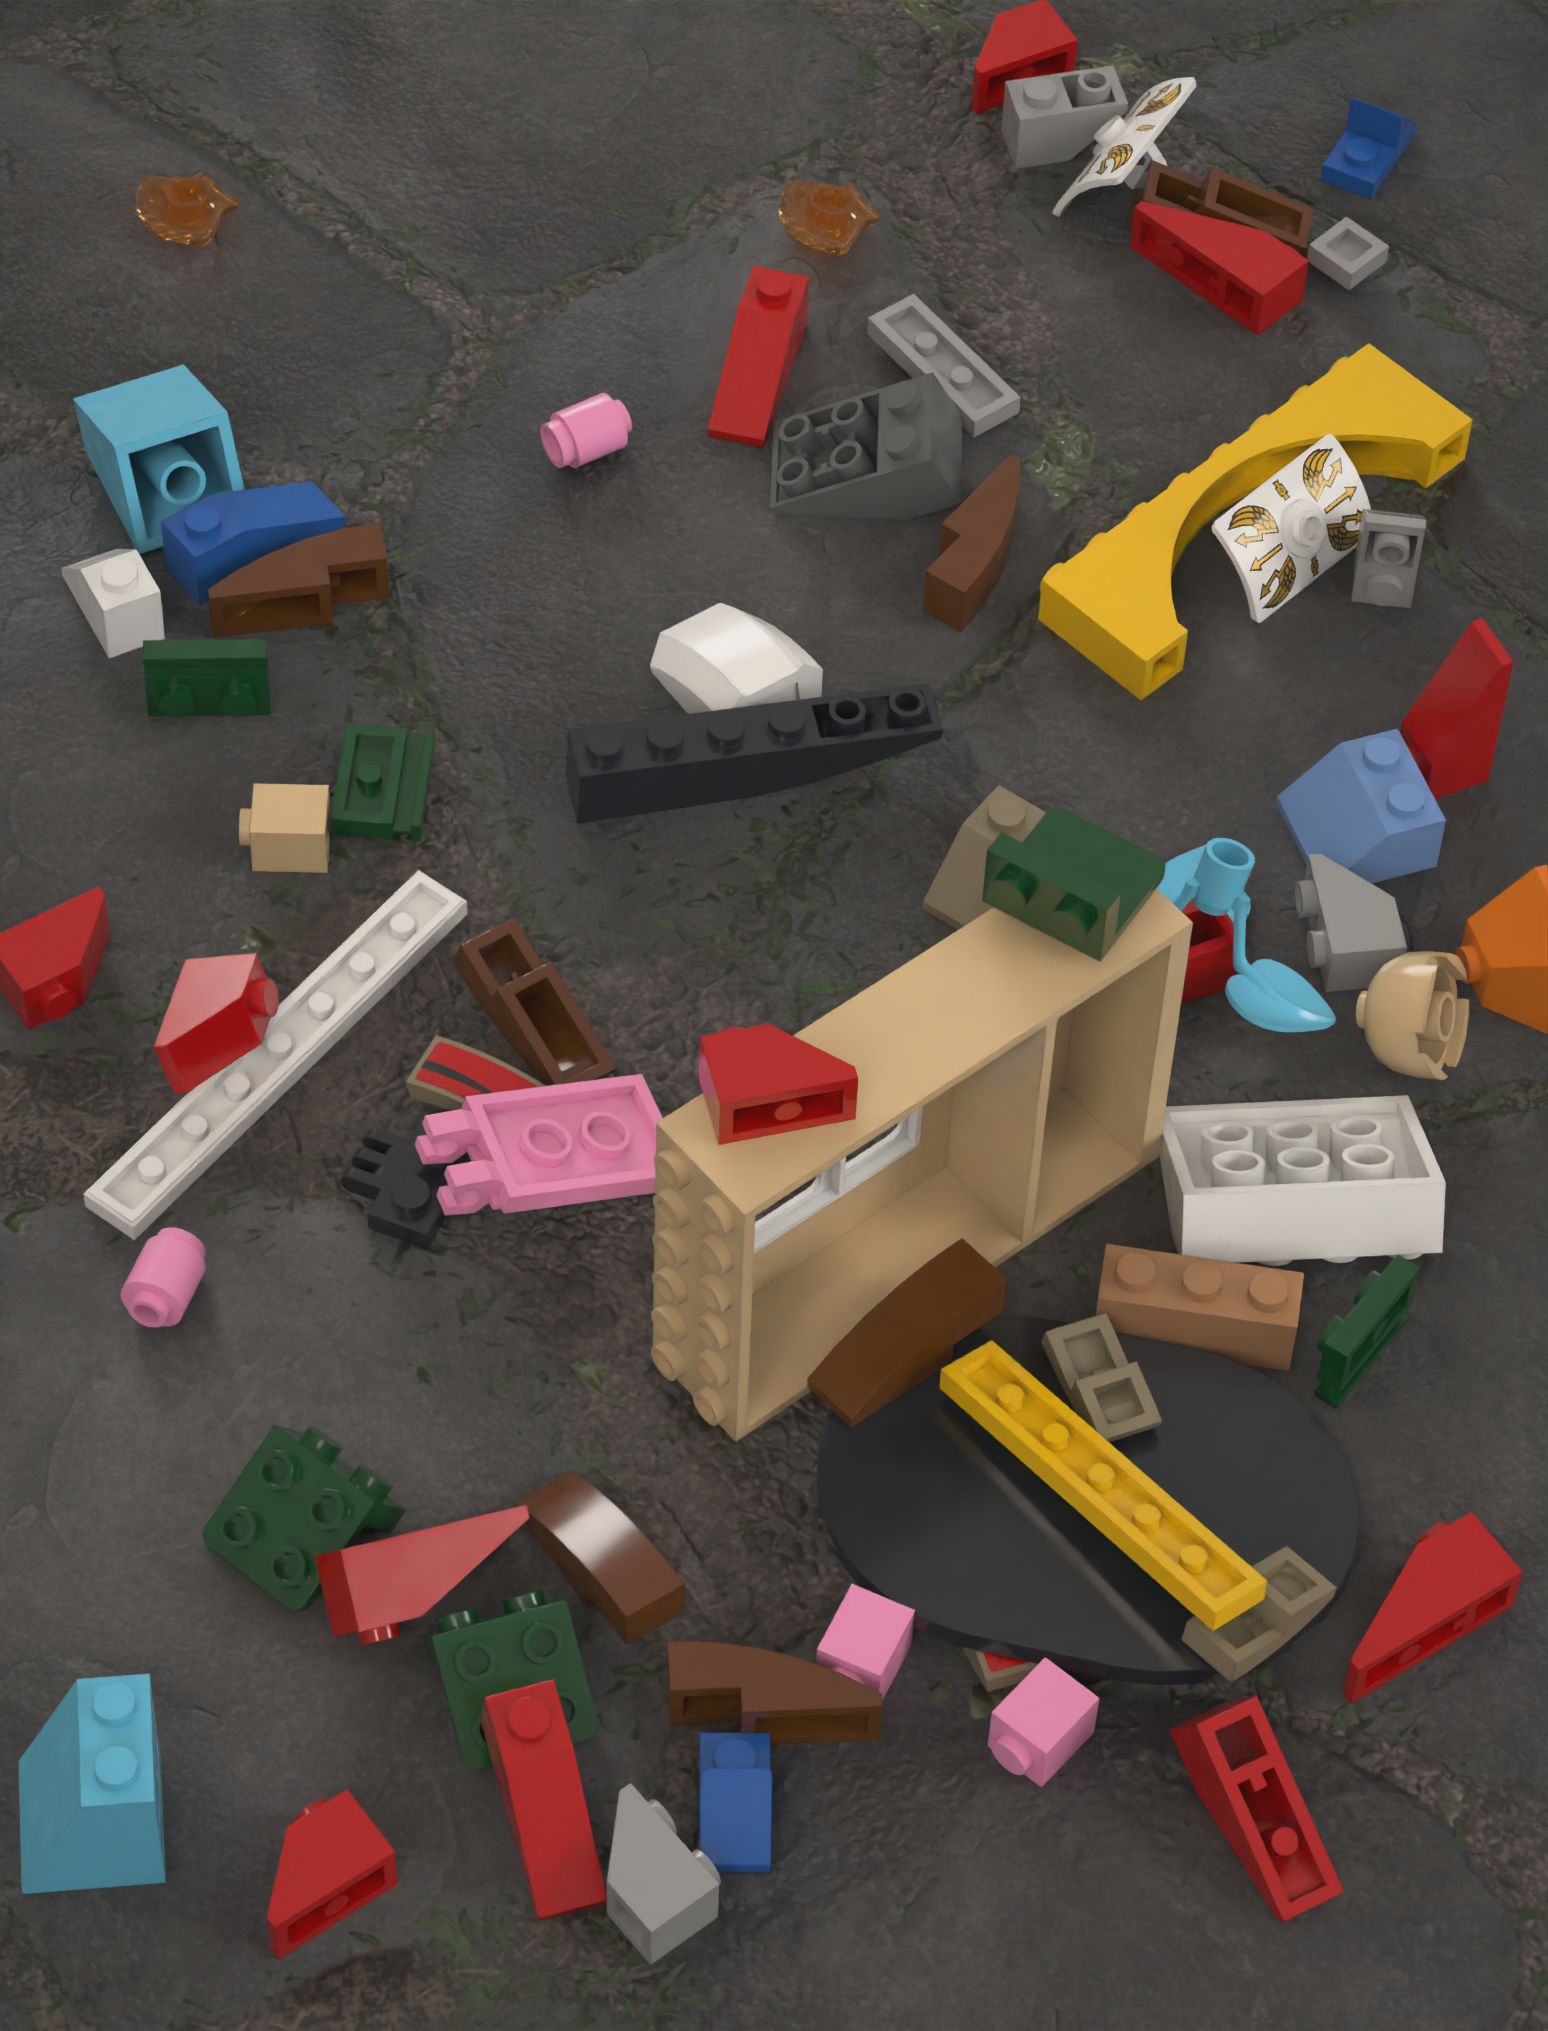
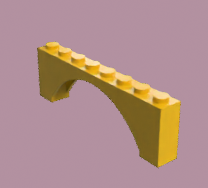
[1038,343,1473,701]

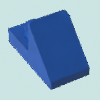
[1320,97,1418,200]
[699,1732,772,1872]

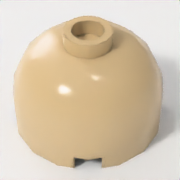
[1356,951,1469,1080]

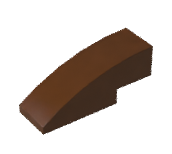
[1125,160,1314,256]
[922,454,1021,632]
[208,523,389,638]
[453,917,617,1086]
[807,1238,1007,1428]
[515,1471,685,1645]
[667,1641,883,1745]

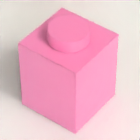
[816,1584,915,1701]
[988,1657,1099,1788]

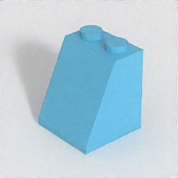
[73,364,245,554]
[19,1673,166,1894]

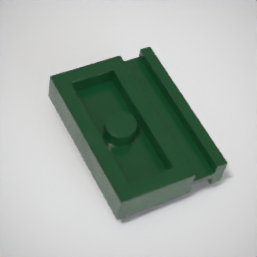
[142,639,271,718]
[330,723,436,841]
[1314,1254,1420,1409]

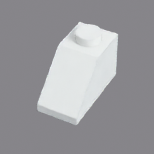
[62,549,165,658]

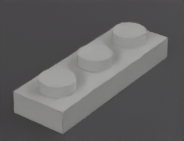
[867,294,1021,438]

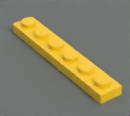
[939,1340,1267,1631]

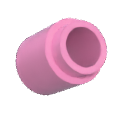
[540,393,632,468]
[120,1227,206,1328]

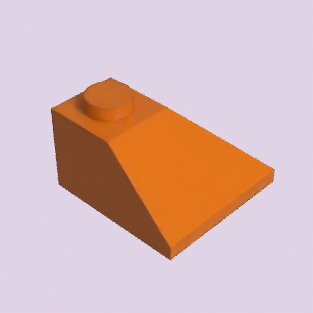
[1455,864,1548,1034]

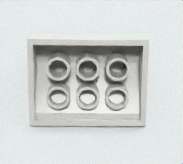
[1159,1095,1446,1266]

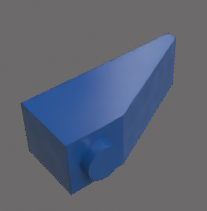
[161,481,347,606]

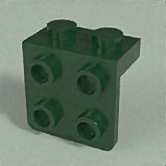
[982,808,1165,962]
[203,1425,406,1611]
[421,1589,598,1770]

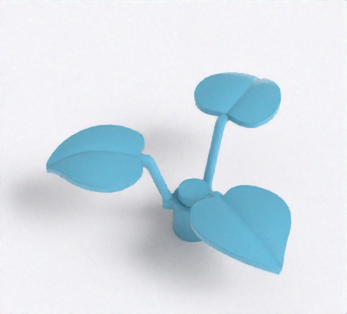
[1157,838,1336,1032]

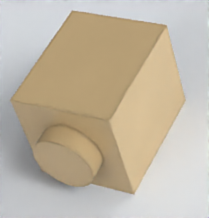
[239,783,331,873]

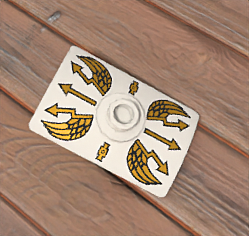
[1052,77,1197,217]
[1212,434,1371,623]

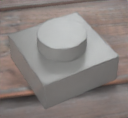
[1307,216,1389,290]

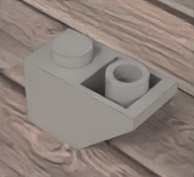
[1001,65,1128,169]
[1351,509,1426,608]
[1295,854,1407,992]
[607,1783,721,1965]

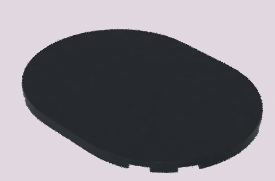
[816,1316,1359,1685]

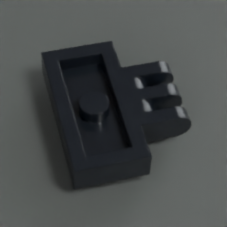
[340,1115,471,1250]

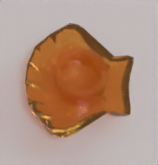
[136,173,239,247]
[779,179,881,256]

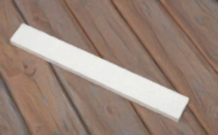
[84,870,467,1240]

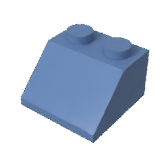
[1276,728,1446,884]

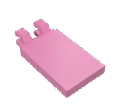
[414,1074,663,1216]

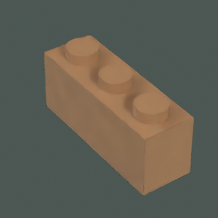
[1095,1244,1304,1371]

